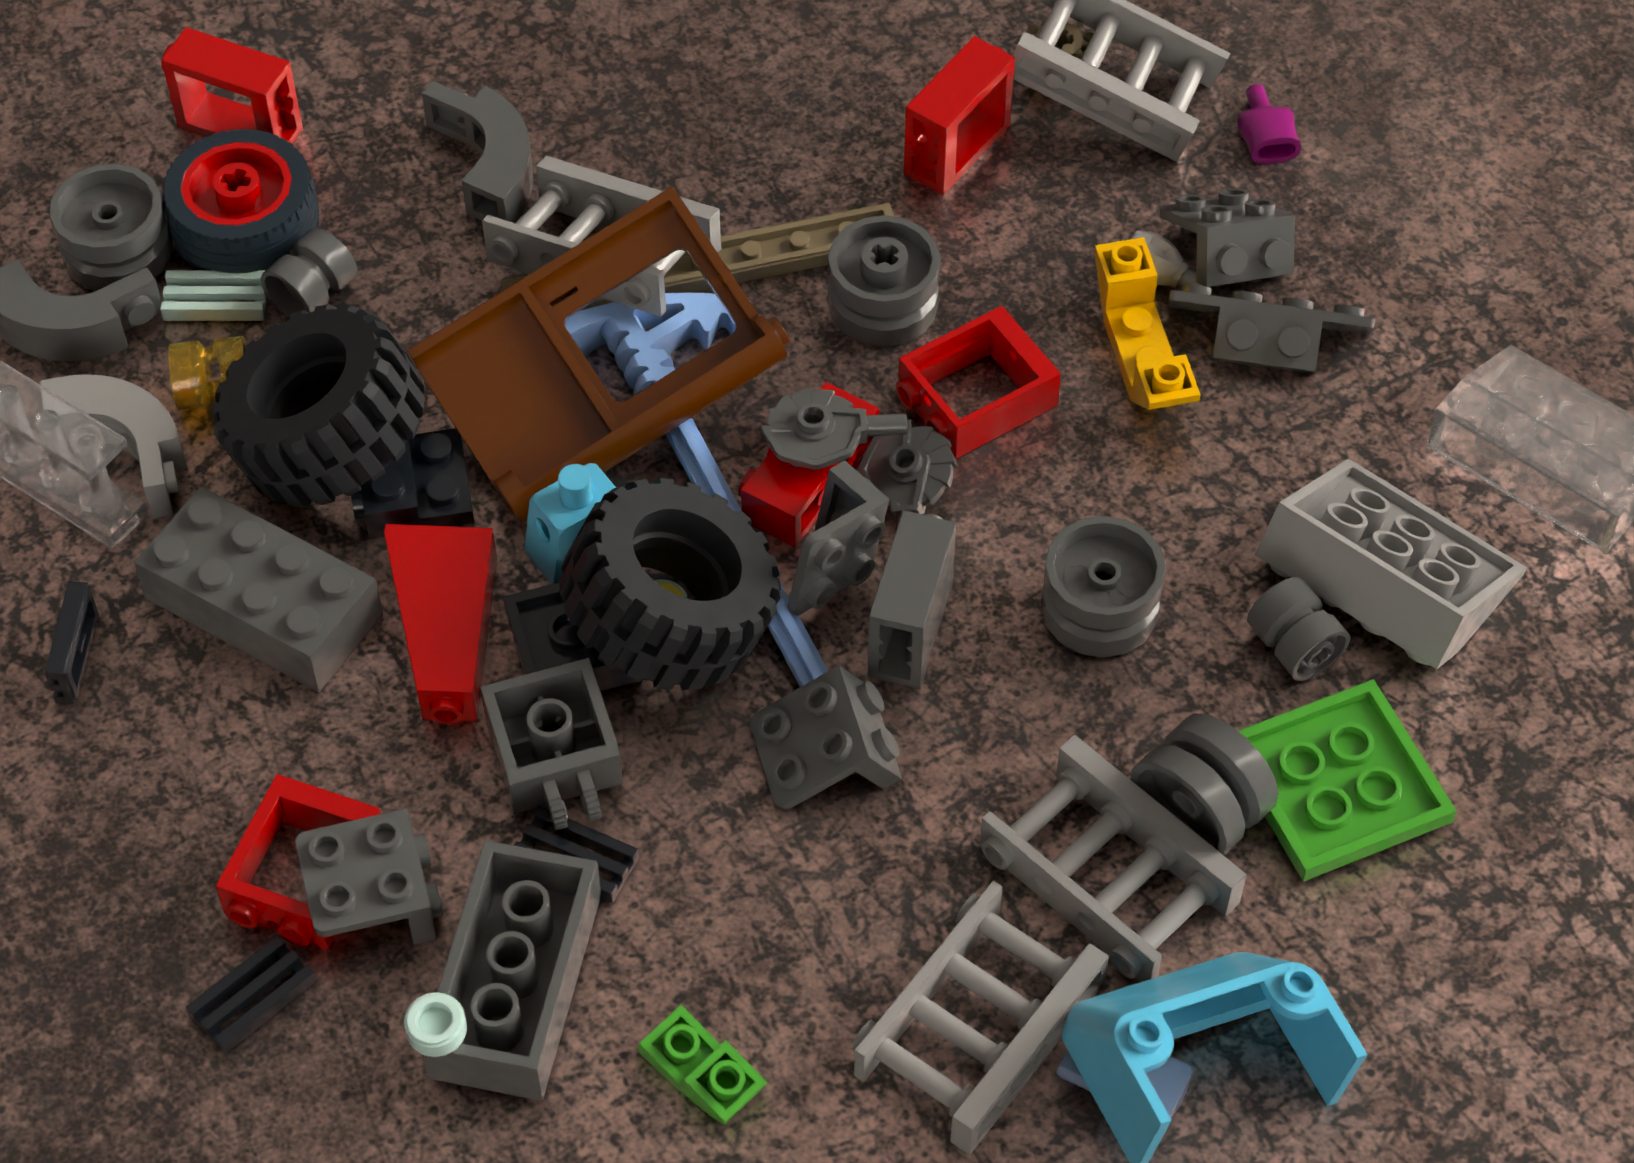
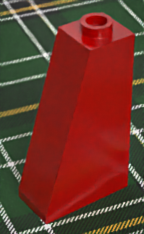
[384,524,497,724]

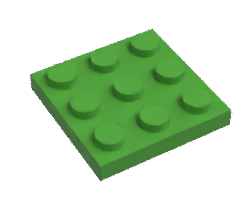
[1238,679,1457,882]

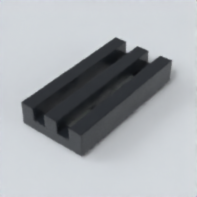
[44,581,99,704]
[514,806,639,903]
[186,935,317,1054]

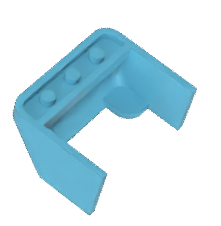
[1062,952,1368,1163]

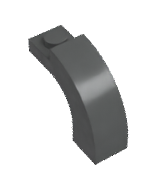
[422,80,534,223]
[0,259,162,361]

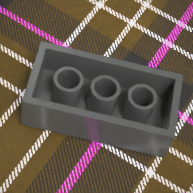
[134,486,383,693]
[422,840,601,1101]

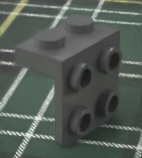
[1160,189,1295,287]
[788,461,890,616]
[750,665,902,809]
[295,808,443,945]

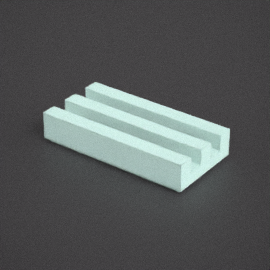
[160,270,268,321]

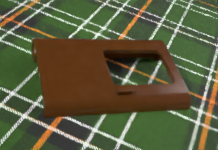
[407,186,790,525]

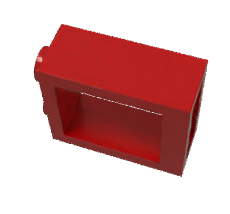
[161,27,303,144]
[903,36,1015,196]
[895,306,1061,459]
[215,774,381,950]

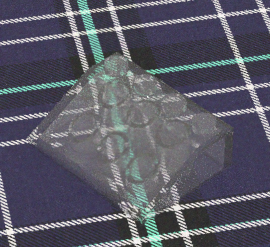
[1426,345,1634,554]

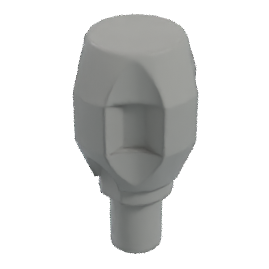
[1131,230,1203,288]

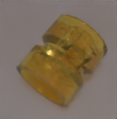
[169,335,246,410]

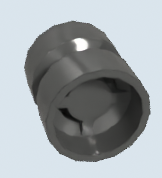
[260,228,358,318]
[1247,577,1351,681]

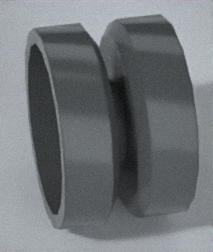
[50,163,172,291]
[828,215,941,347]
[1041,516,1166,658]
[1130,713,1279,855]

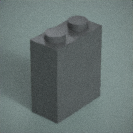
[868,510,957,689]

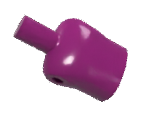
[1237,84,1301,164]

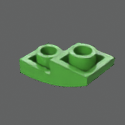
[636,1005,768,1125]

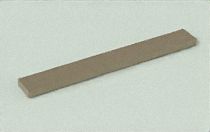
[500,202,895,311]

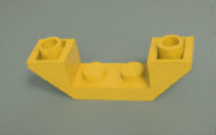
[1094,237,1201,410]

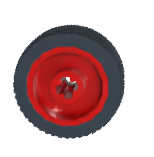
[163,129,319,273]

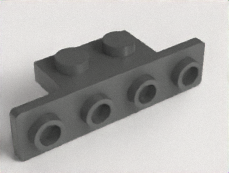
[1168,284,1375,374]

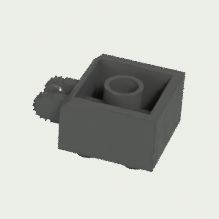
[480,658,623,831]

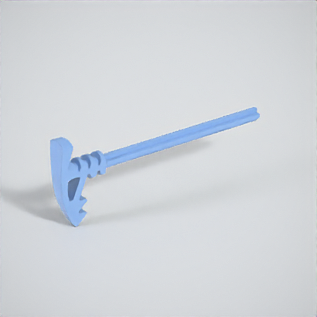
[565,293,828,687]

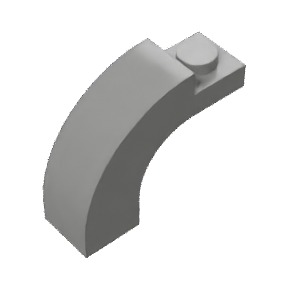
[40,374,188,518]

